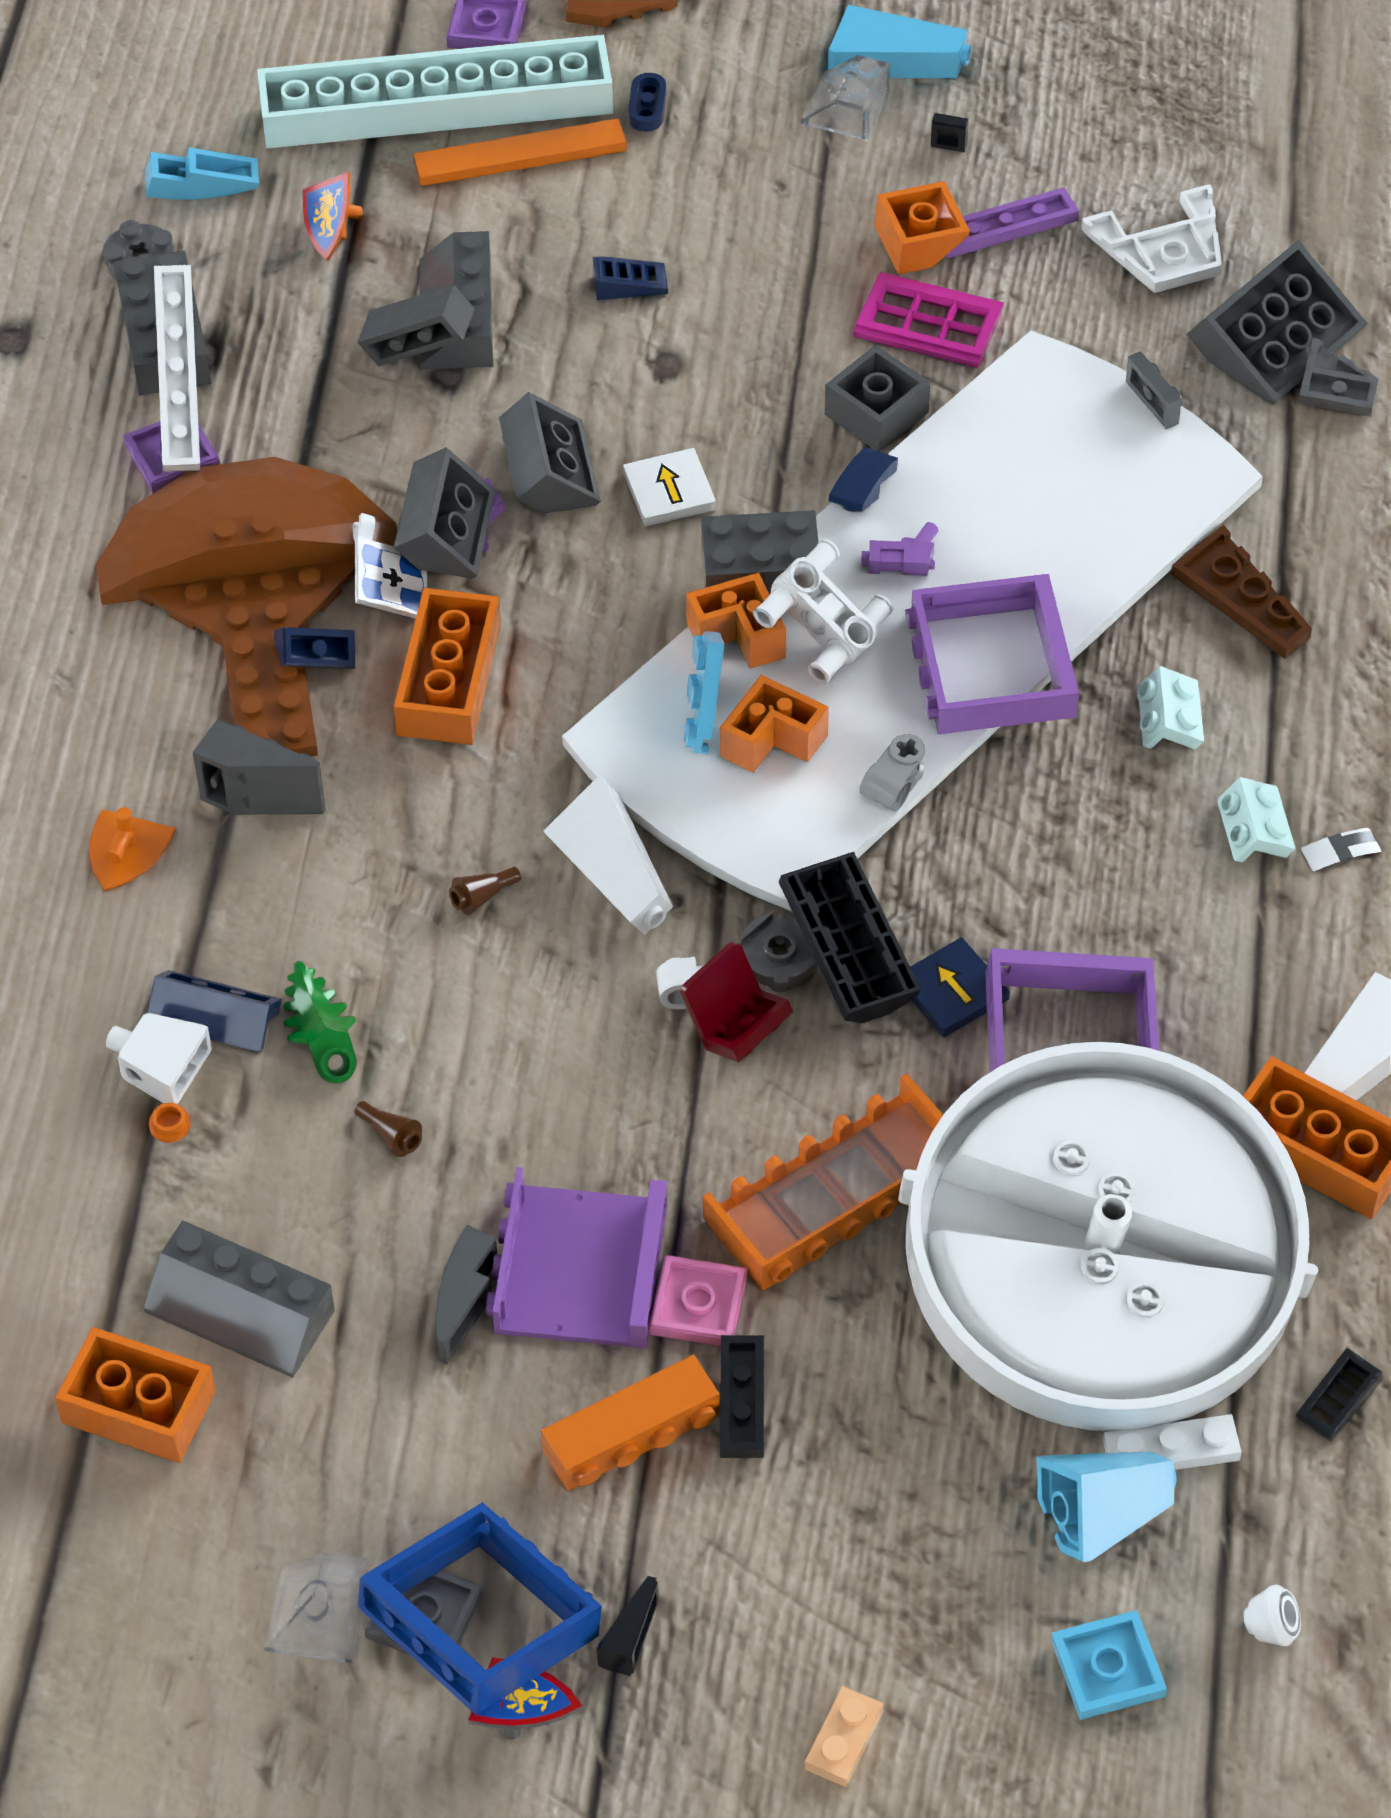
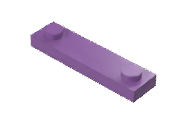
[946,187,1079,258]

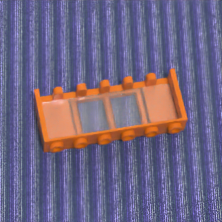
[703,1073,943,1291]

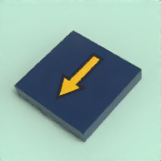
[910,937,1010,1038]

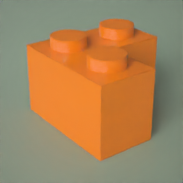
[686,573,786,669]
[720,675,829,773]

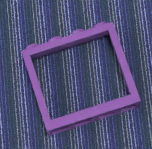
[905,574,1079,734]
[985,948,1159,1073]

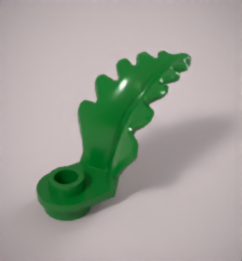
[283,961,357,1083]

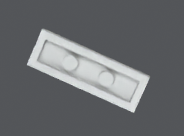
[1103,1414,1242,1470]

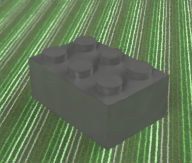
[701,510,819,594]

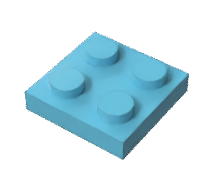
[1051,1610,1167,1720]

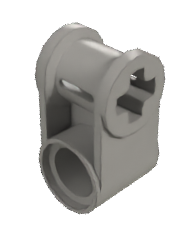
[859,734,925,812]

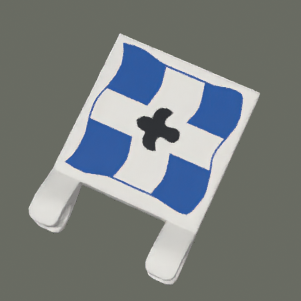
[352,513,427,619]

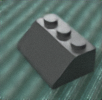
[499,392,601,514]
[394,447,495,579]

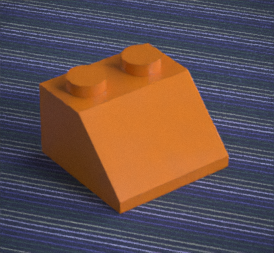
[874,181,970,275]

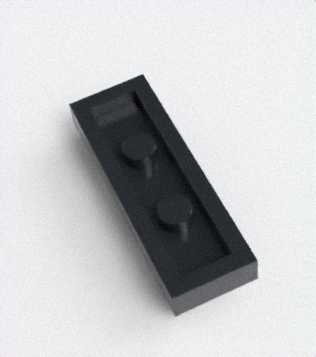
[720,1335,764,1458]

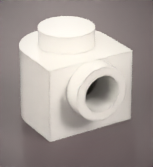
[656,957,704,1010]

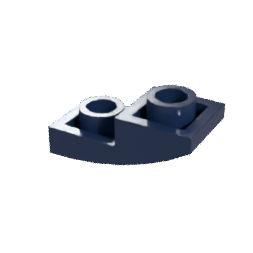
[828,447,898,512]

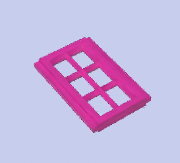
[853,272,1004,368]

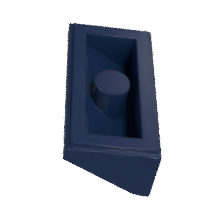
[274,627,355,669]

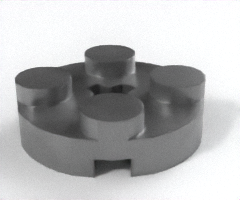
[103,220,175,279]
[741,913,818,992]

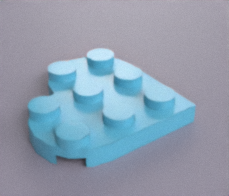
[684,631,724,755]

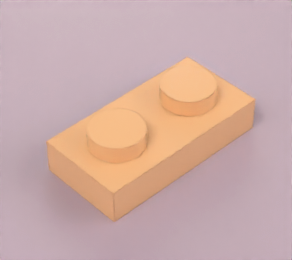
[804,1686,884,1787]

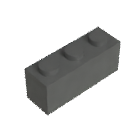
[357,284,475,367]

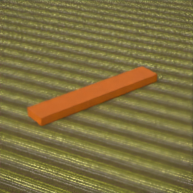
[413,118,627,186]

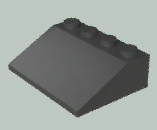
[1186,240,1368,405]

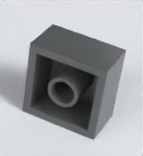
[825,345,930,452]

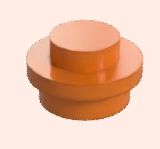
[149,1103,191,1143]

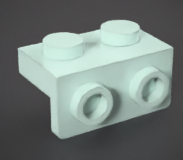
[1137,666,1204,749]
[1218,777,1295,863]

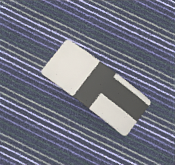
[1301,828,1381,871]

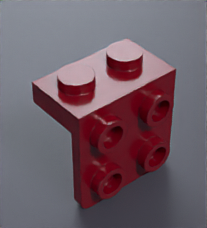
[680,942,793,1063]

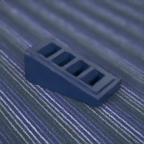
[593,256,668,300]

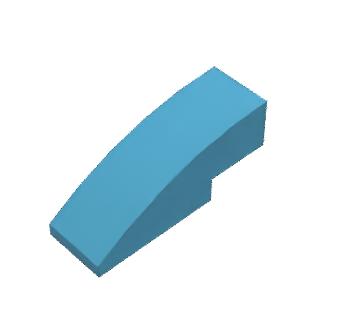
[145,147,259,200]

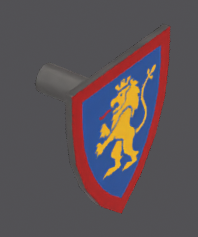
[468,1657,583,1740]

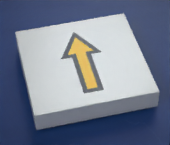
[623,448,716,527]

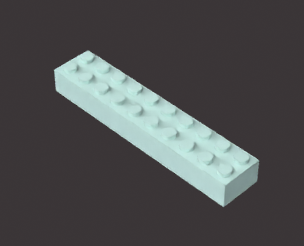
[257,35,613,149]

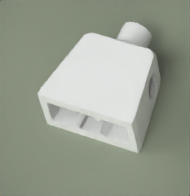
[106,1013,212,1104]

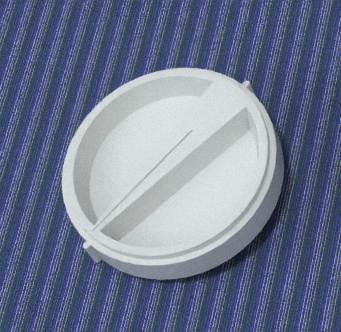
[898,1042,1318,1431]

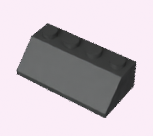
[419,231,493,370]
[144,1220,335,1378]

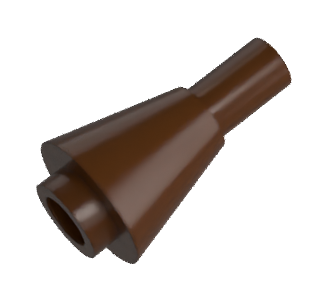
[449,866,521,915]
[354,1101,422,1157]

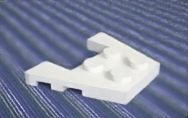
[1081,184,1222,293]

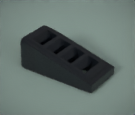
[1296,1347,1383,1442]
[596,1576,659,1676]

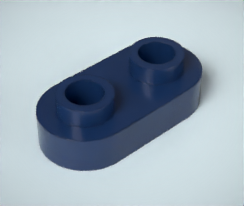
[628,73,667,132]

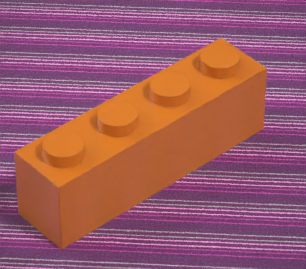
[541,1354,720,1491]

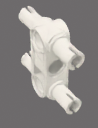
[753,539,893,684]

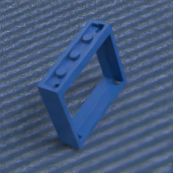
[358,1502,602,1716]

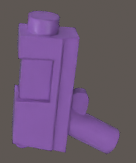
[861,522,939,576]

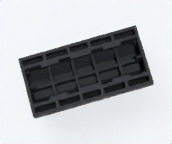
[778,852,921,1024]

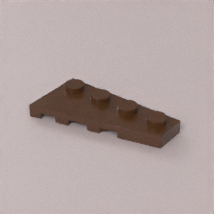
[1171,524,1312,659]

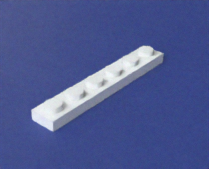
[154,265,200,472]

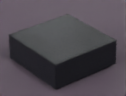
[930,113,969,153]

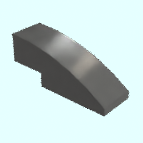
[436,1225,497,1364]

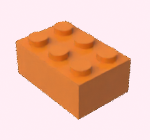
[55,1326,216,1463]

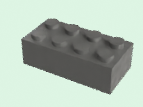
[114,250,211,396]

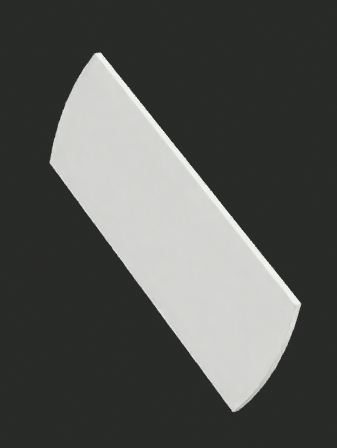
[562,330,1263,912]

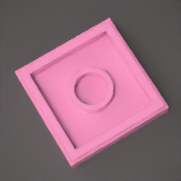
[649,1255,748,1346]

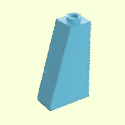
[828,5,972,79]

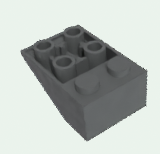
[193,719,326,815]

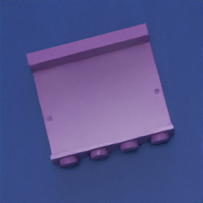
[486,1167,668,1349]

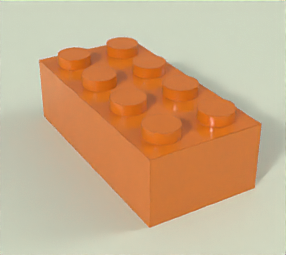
[394,588,501,745]
[1243,1056,1391,1220]

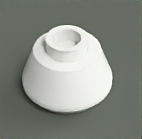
[1244,1585,1301,1646]

